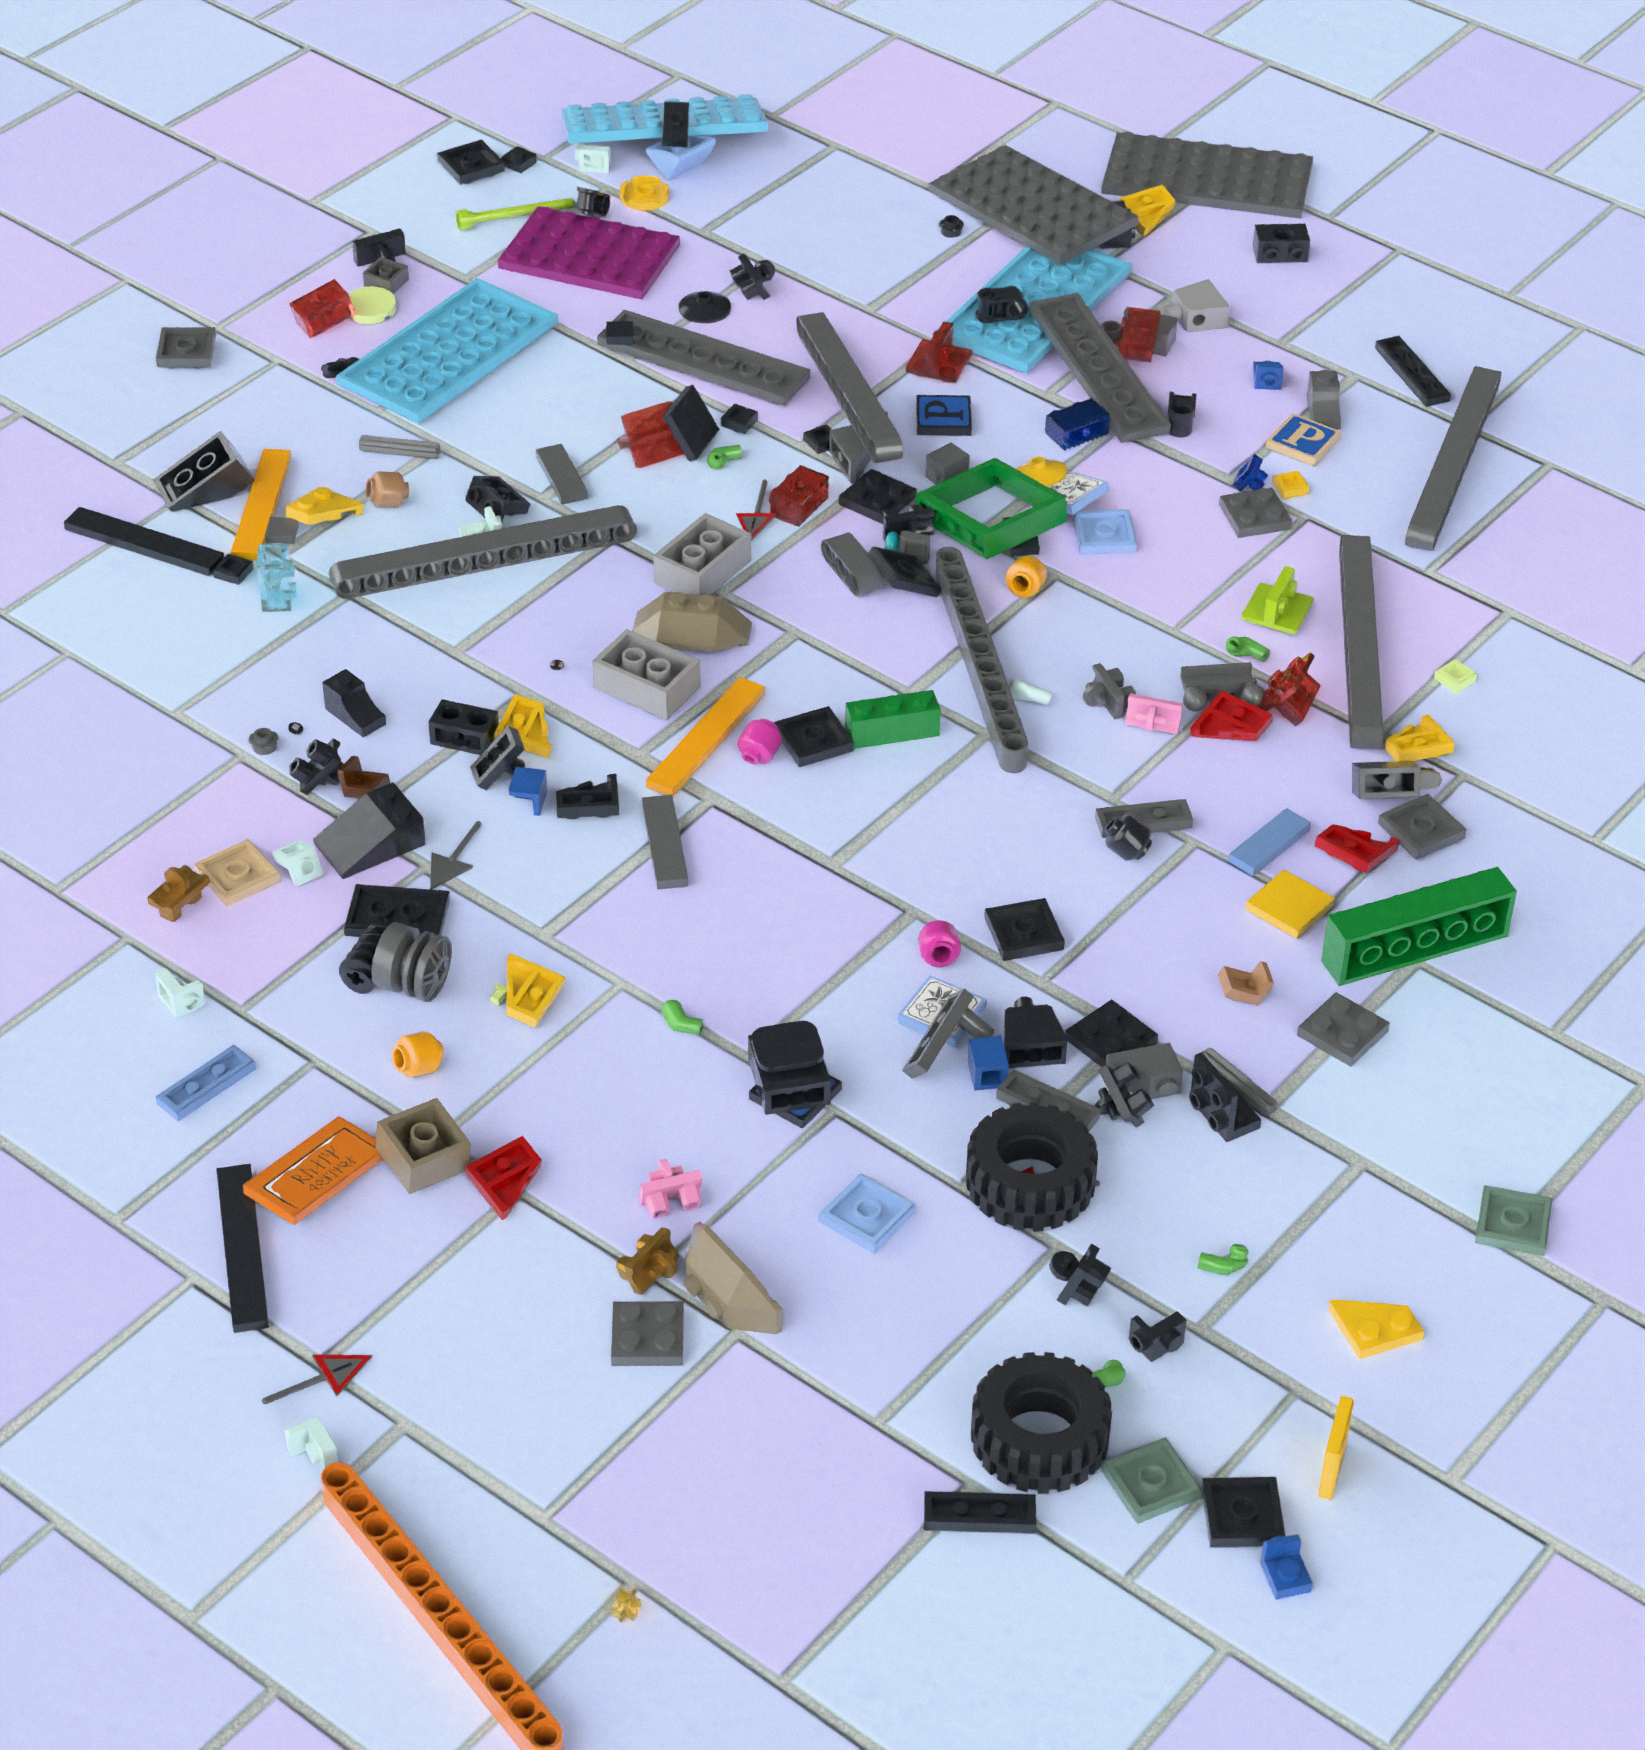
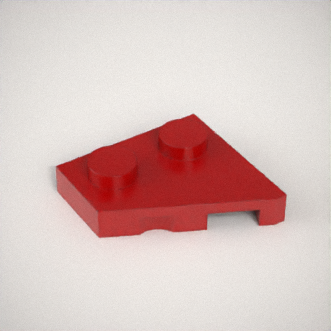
[1190,690,1273,741]
[1314,824,1400,873]
[465,1135,542,1220]

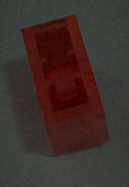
[289,279,356,339]
[768,465,829,527]

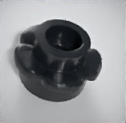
[939,215,964,238]

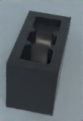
[322,669,386,738]

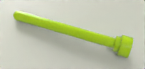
[455,198,575,231]

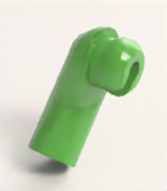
[707,445,742,469]
[1226,636,1270,662]
[662,1000,703,1035]
[1197,1244,1249,1275]
[1092,1360,1126,1388]

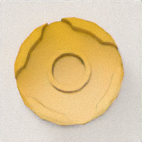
[619,175,670,211]

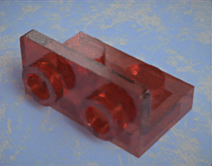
[1116,307,1161,362]

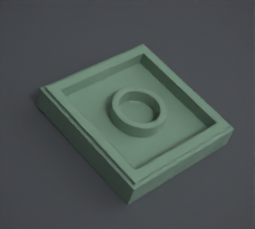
[1475,1185,1553,1256]
[1101,1437,1202,1524]

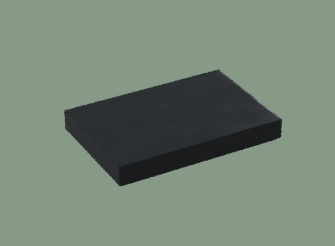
[344,884,450,937]

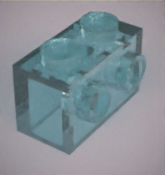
[257,544,297,612]

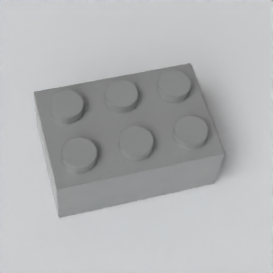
[653,513,751,595]
[592,629,701,720]

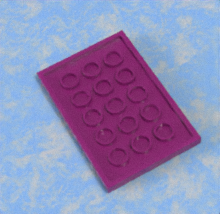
[498,206,680,300]

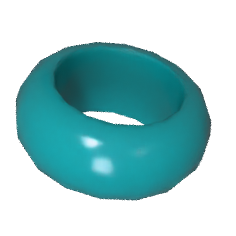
[884,531,900,552]

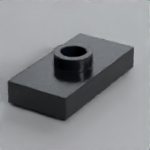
[662,101,689,147]

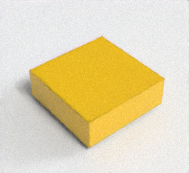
[1272,470,1309,499]

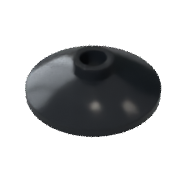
[679,291,731,324]

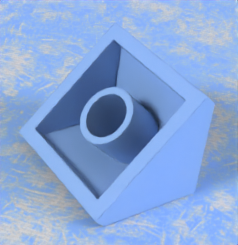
[646,135,716,181]

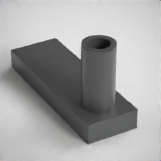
[902,988,995,1078]

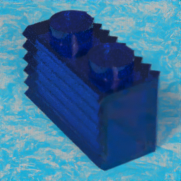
[1045,398,1110,451]

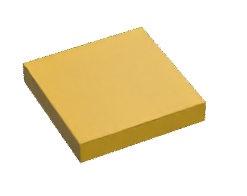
[1246,869,1335,939]
[1318,1395,1354,1500]

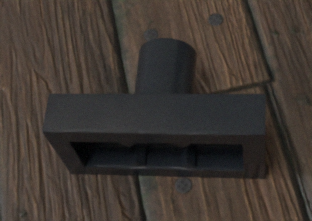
[353,228,405,267]
[470,725,525,791]

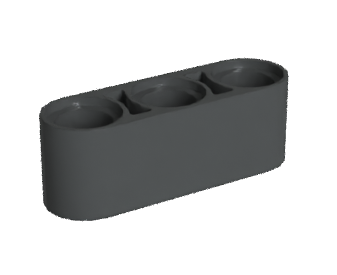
[821,532,885,597]

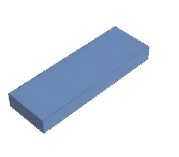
[1228,808,1311,876]
[156,1045,256,1121]

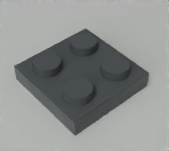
[156,327,216,369]
[1219,487,1292,538]
[1378,794,1467,860]
[1297,992,1390,1067]
[611,1301,684,1366]

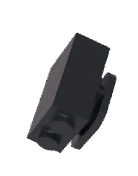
[748,1021,831,1115]

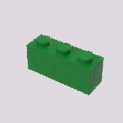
[845,690,941,749]

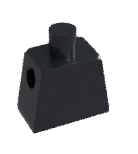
[1003,996,1068,1069]

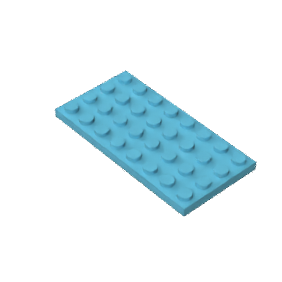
[562,94,768,143]
[936,246,1132,373]
[336,278,558,423]

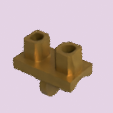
[147,864,210,922]
[616,1227,679,1295]

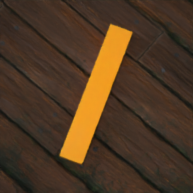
[231,448,292,561]
[646,677,765,796]

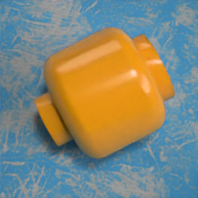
[1006,556,1047,598]
[392,1031,444,1078]

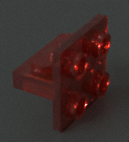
[906,321,972,383]
[617,401,684,468]
[1258,652,1321,727]

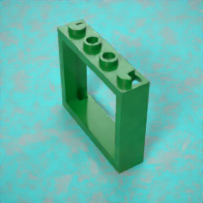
[916,458,1067,560]

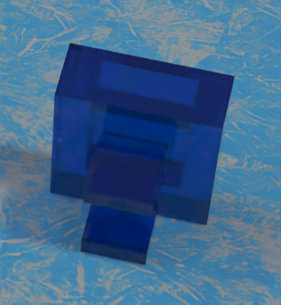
[1232,453,1268,492]

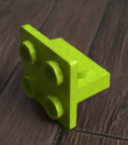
[1241,565,1314,635]

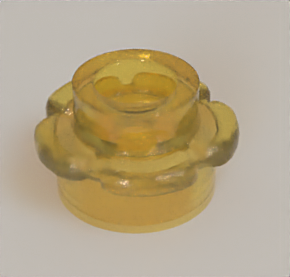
[610,1587,642,1624]

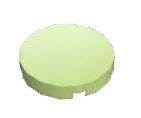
[343,286,397,325]

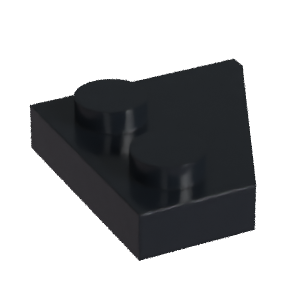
[556,773,619,819]

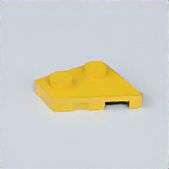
[1119,185,1176,236]
[286,486,364,525]
[494,694,551,758]
[1385,714,1454,762]
[506,953,566,1028]
[1328,1299,1424,1359]

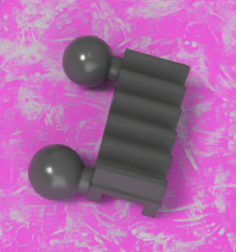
[1180,662,1265,712]

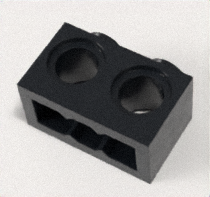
[428,699,499,755]

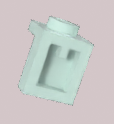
[575,142,611,173]
[458,507,503,537]
[272,840,323,886]
[155,968,205,1019]
[285,1416,338,1470]

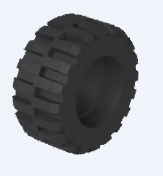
[966,1102,1098,1232]
[971,1352,1112,1494]

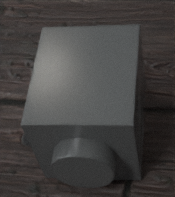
[925,442,970,484]

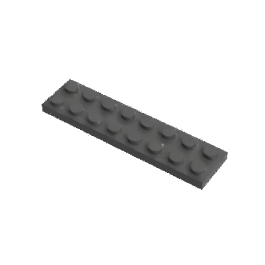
[1029,293,1171,443]
[597,309,810,406]

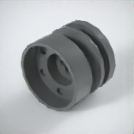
[371,922,452,1002]

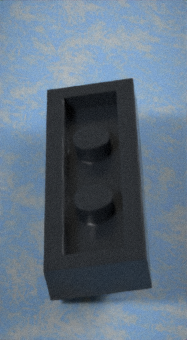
[924,1491,1036,1534]

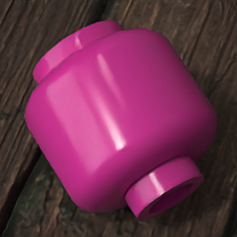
[737,719,782,765]
[918,920,961,968]

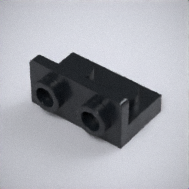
[465,475,531,521]

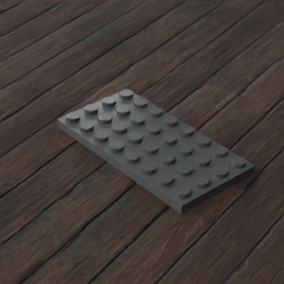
[1101,132,1314,219]
[929,145,1139,265]

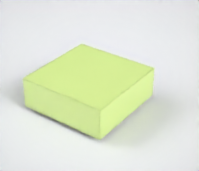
[1434,659,1477,693]

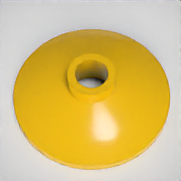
[1016,456,1067,487]

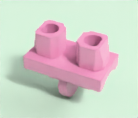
[1125,694,1183,734]
[638,1159,703,1219]

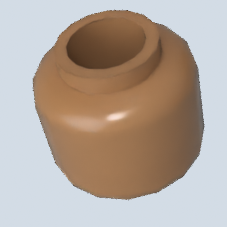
[366,471,409,508]

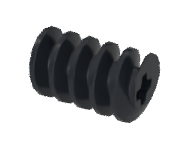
[339,924,388,994]

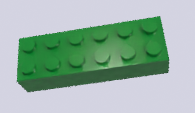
[1321,866,1517,986]

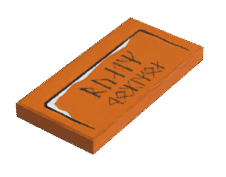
[243,1116,383,1225]

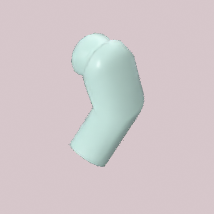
[1009,679,1052,706]

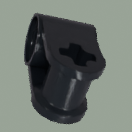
[572,186,610,217]
[975,286,1029,323]
[1167,391,1197,438]

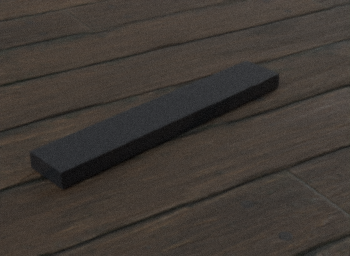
[63,506,225,577]
[216,1164,269,1333]

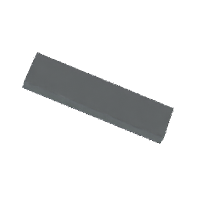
[642,795,688,889]

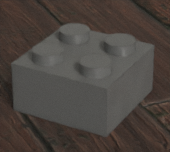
[363,257,409,294]

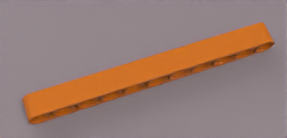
[321,1462,564,1750]

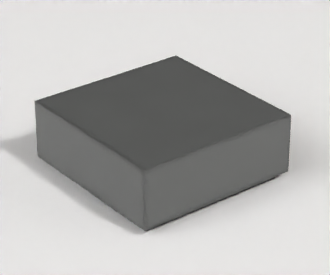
[265,517,299,544]
[899,530,930,564]

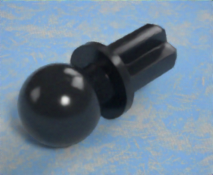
[321,357,359,378]

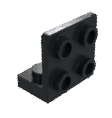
[1189,1052,1261,1143]

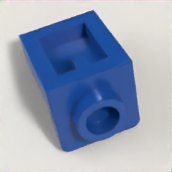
[1252,361,1284,390]
[1260,1534,1313,1600]

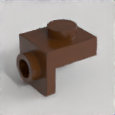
[338,756,391,799]

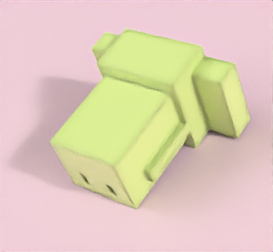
[490,984,506,1006]

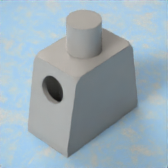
[1162,279,1230,332]

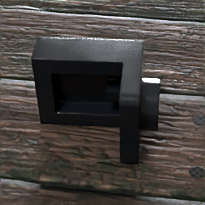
[1129,1311,1187,1362]

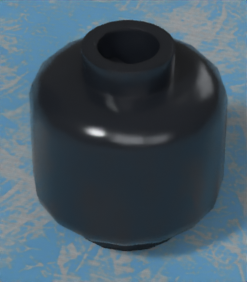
[1105,814,1152,861]

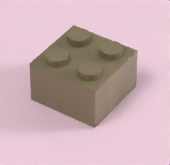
[375,1098,471,1195]

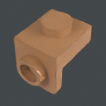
[1217,961,1274,1006]

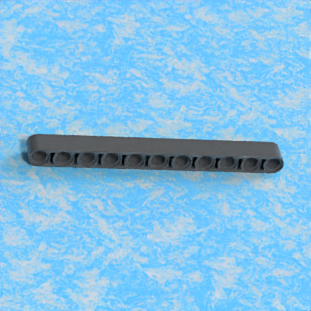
[796,312,903,464]
[1405,366,1502,551]
[329,505,637,599]
[1339,535,1383,749]
[935,547,1028,774]

